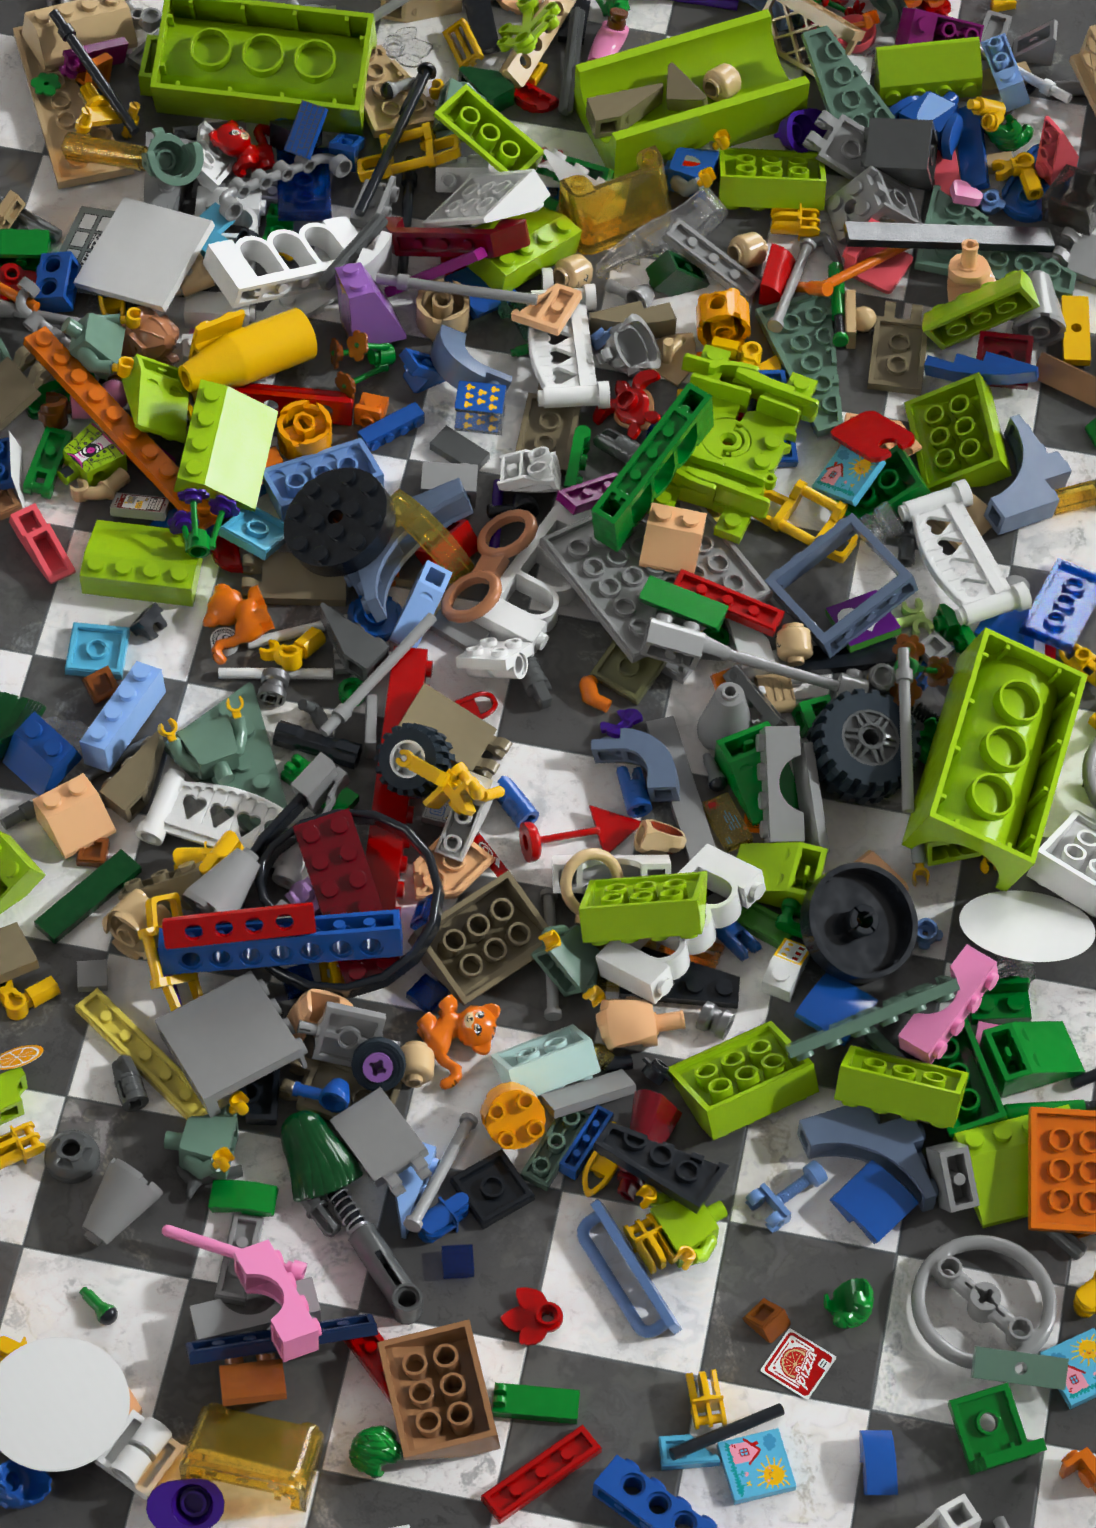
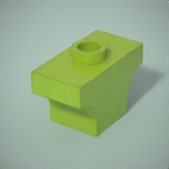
[0,1067,28,1125]

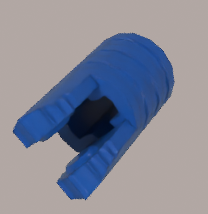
[616,766,652,818]
[497,776,539,828]
[715,921,762,962]

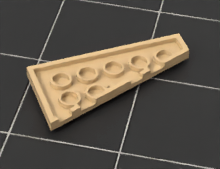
[364,44,437,138]

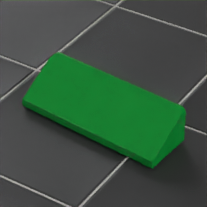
[638,575,729,632]

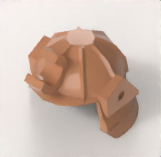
[122,306,180,367]

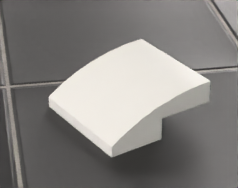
[356,231,392,286]

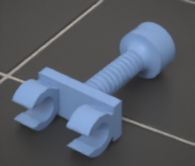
[745,1160,828,1233]

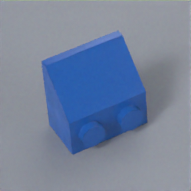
[3,711,83,796]

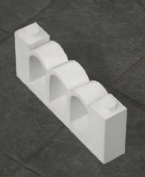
[184,186,267,329]
[202,215,370,308]
[474,501,592,657]
[595,843,766,1004]

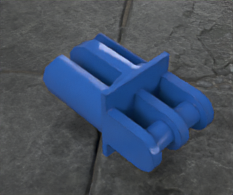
[418,1192,469,1243]

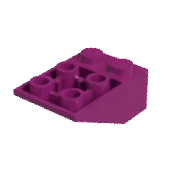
[894,7,984,45]

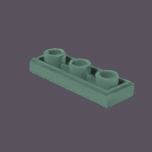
[520,1111,590,1191]
[971,1346,1069,1390]

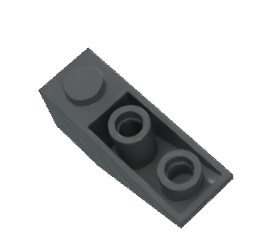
[320,602,389,682]

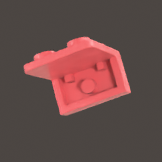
[842,218,913,294]

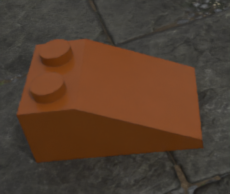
[219,1353,287,1406]

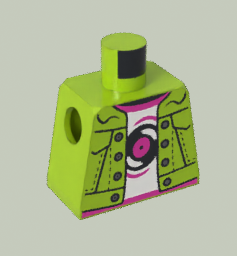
[57,422,128,486]

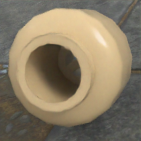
[703,63,741,101]
[727,232,768,269]
[553,254,593,288]
[775,622,813,666]
[400,1041,435,1088]

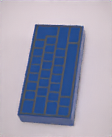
[284,100,328,160]

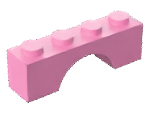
[898,944,999,1064]
[234,1239,322,1362]

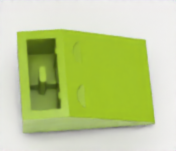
[121,354,189,443]
[0,831,46,914]
[736,842,828,908]

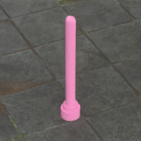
[162,1225,307,1281]

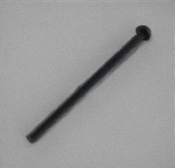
[355,62,437,217]

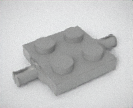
[297,1001,400,1067]

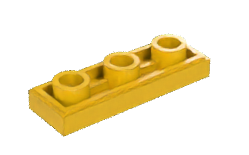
[1060,295,1091,366]

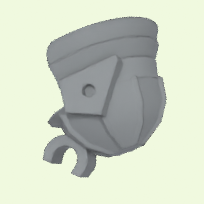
[596,314,661,378]

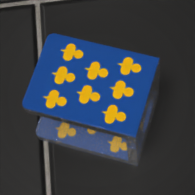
[454,380,506,435]

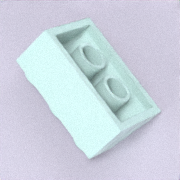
[490,1024,601,1098]

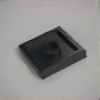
[450,1149,535,1229]

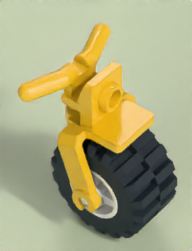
[374,723,505,816]

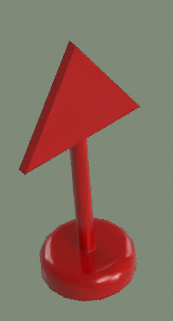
[519,805,641,863]

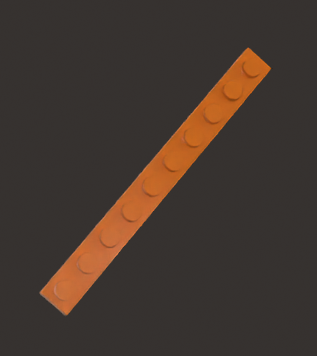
[23,326,217,530]

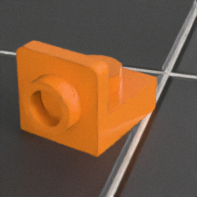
[75,53,113,89]
[354,392,389,427]
[1059,1447,1096,1493]

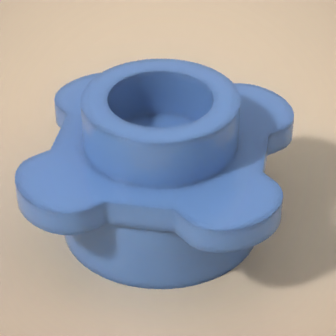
[979,188,1006,215]
[590,327,611,351]
[916,918,943,950]

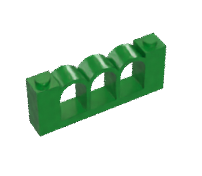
[591,382,714,553]

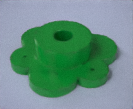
[31,72,61,96]

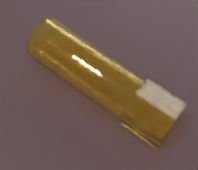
[61,132,148,171]

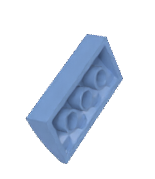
[262,437,384,522]

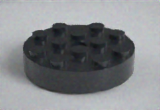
[284,467,396,577]
[800,862,918,984]

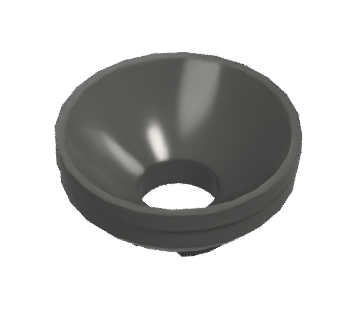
[44,1130,100,1184]

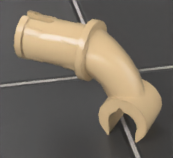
[69,468,131,502]

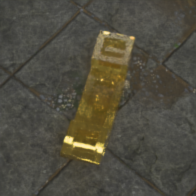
[391,489,475,584]

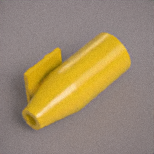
[178,308,317,392]

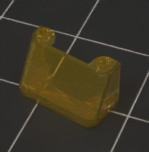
[559,145,672,255]
[179,1402,324,1512]

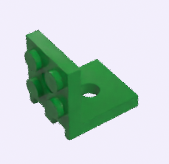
[947,1383,1047,1475]

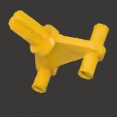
[74,82,140,144]

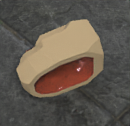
[634,819,687,855]

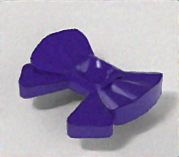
[600,708,643,738]

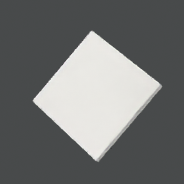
[73,197,215,312]

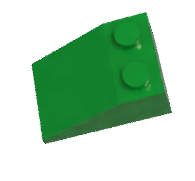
[836,445,931,528]

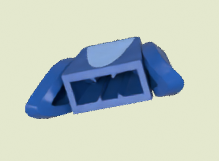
[889,91,964,160]

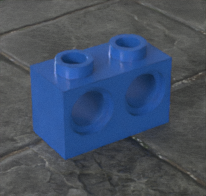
[34,251,81,313]

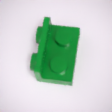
[970,976,1032,1025]

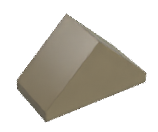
[666,62,708,111]

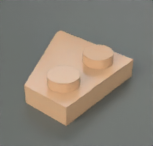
[511,283,582,336]

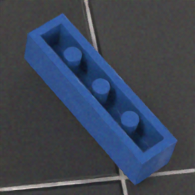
[357,402,425,451]
[559,1104,614,1180]

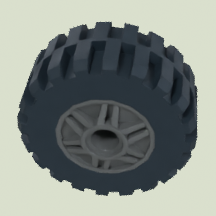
[806,688,922,804]

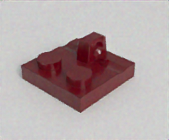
[976,331,1034,390]

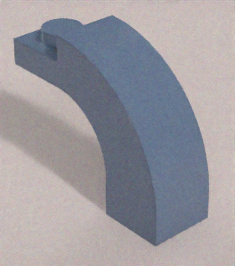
[430,325,512,394]
[591,728,680,802]

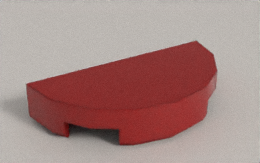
[514,82,559,113]
[211,535,243,573]

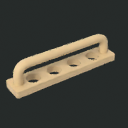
[499,0,576,89]

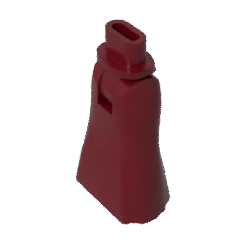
[617,1089,682,1201]

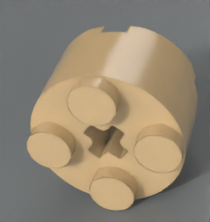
[416,278,470,342]
[102,888,171,960]

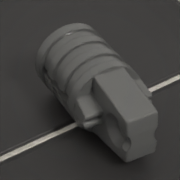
[519,657,552,710]
[112,1055,149,1112]

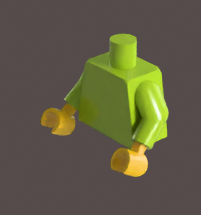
[635,1184,728,1270]

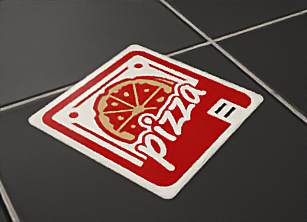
[760,1329,836,1400]

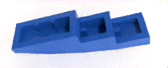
[924,351,1039,385]

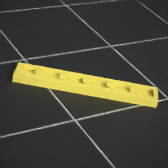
[75,988,208,1120]

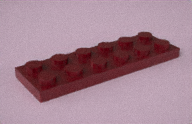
[293,808,405,983]

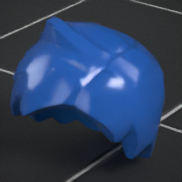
[0,1459,52,1510]

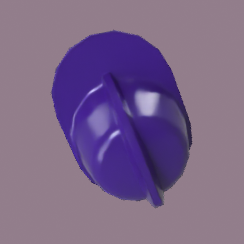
[774,108,827,153]
[146,1478,225,1528]

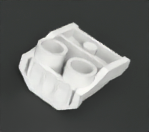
[497,446,561,493]

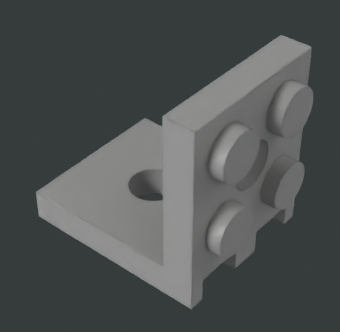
[825,165,923,245]

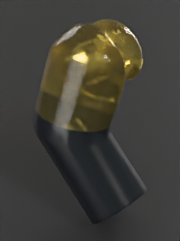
[594,1043,633,1073]

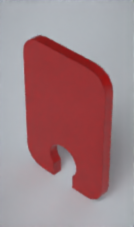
[831,411,915,463]

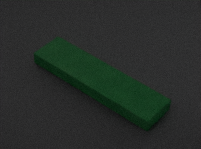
[34,849,142,944]

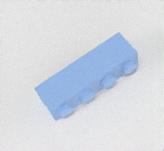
[79,661,166,772]

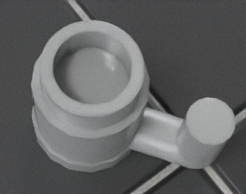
[865,663,896,693]

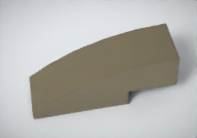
[589,300,677,339]

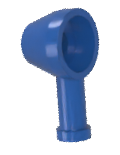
[292,1078,350,1113]

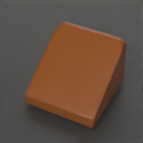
[743,1298,791,1343]

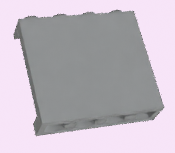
[155,970,308,1118]

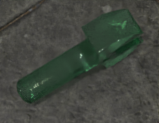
[498,301,529,342]

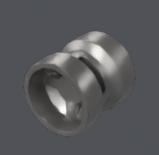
[257,667,290,707]
[696,1001,735,1040]

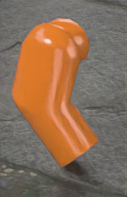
[579,675,612,713]

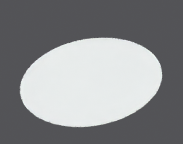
[959,890,1095,962]
[0,1337,130,1472]

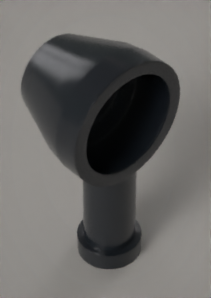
[486,492,540,523]

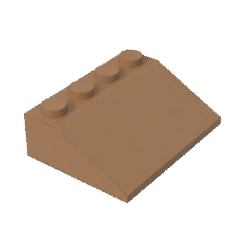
[377,1320,501,1460]

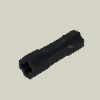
[272,720,362,769]

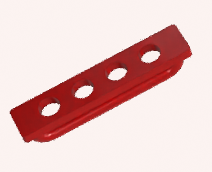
[232,383,354,426]
[162,902,316,949]

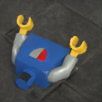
[655,129,731,202]

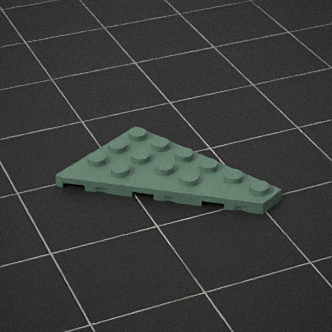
[914,185,1077,299]

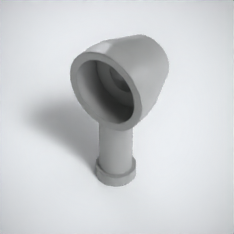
[605,279,655,308]

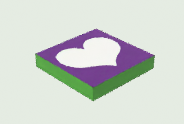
[825,590,901,653]

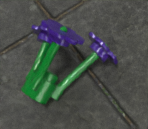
[167,488,240,558]

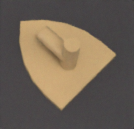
[650,333,696,387]

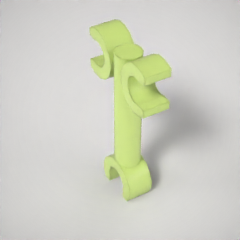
[896,598,934,637]

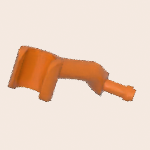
[852,10,880,29]

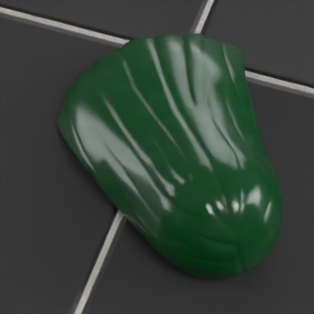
[0,691,47,760]
[280,1110,363,1202]

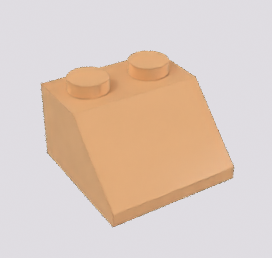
[639,502,707,574]
[32,773,116,859]

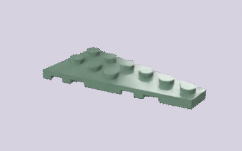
[755,294,843,438]

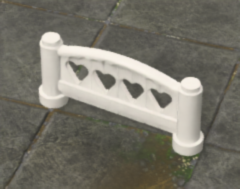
[525,284,610,409]
[898,479,1032,626]
[135,769,316,889]

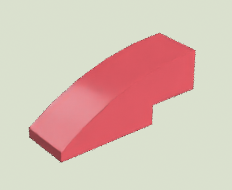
[9,503,76,584]

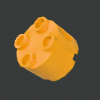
[696,288,751,346]
[276,400,332,460]
[480,1082,546,1150]

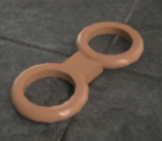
[440,509,538,623]

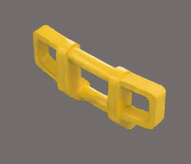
[357,122,462,183]
[752,479,858,563]
[137,892,203,1011]

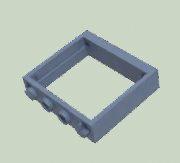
[764,513,918,658]

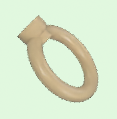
[560,848,624,924]

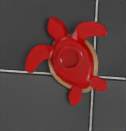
[593,369,661,440]

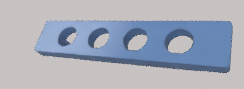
[577,1199,682,1338]

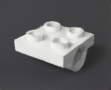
[456,637,534,679]
[94,1410,184,1500]

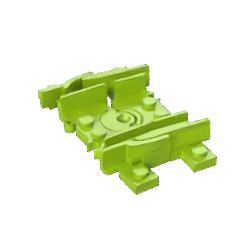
[647,344,819,544]

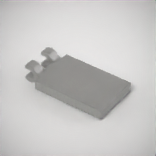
[802,110,867,180]
[1052,227,1096,287]
[330,1087,432,1197]

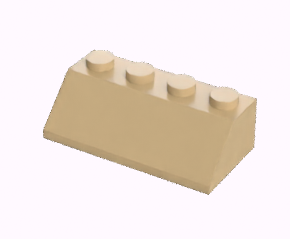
[22,0,138,70]

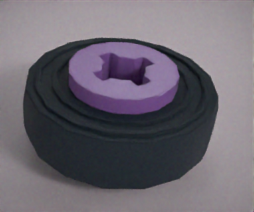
[351,1037,406,1091]

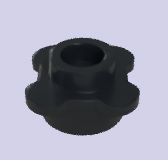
[642,1057,673,1085]

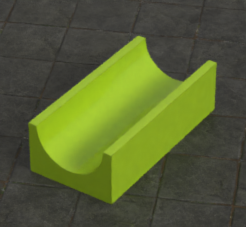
[150,0,377,136]
[574,9,810,182]
[901,627,1088,891]

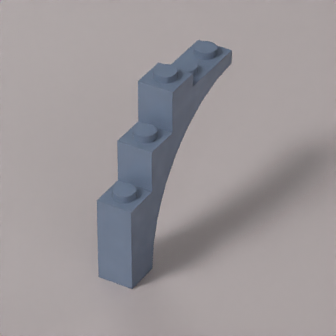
[344,477,473,623]

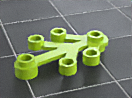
[497,0,561,54]

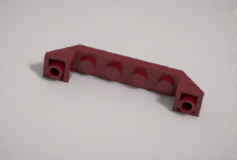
[379,217,530,258]

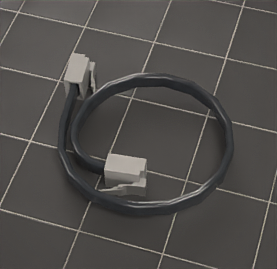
[241,752,445,998]

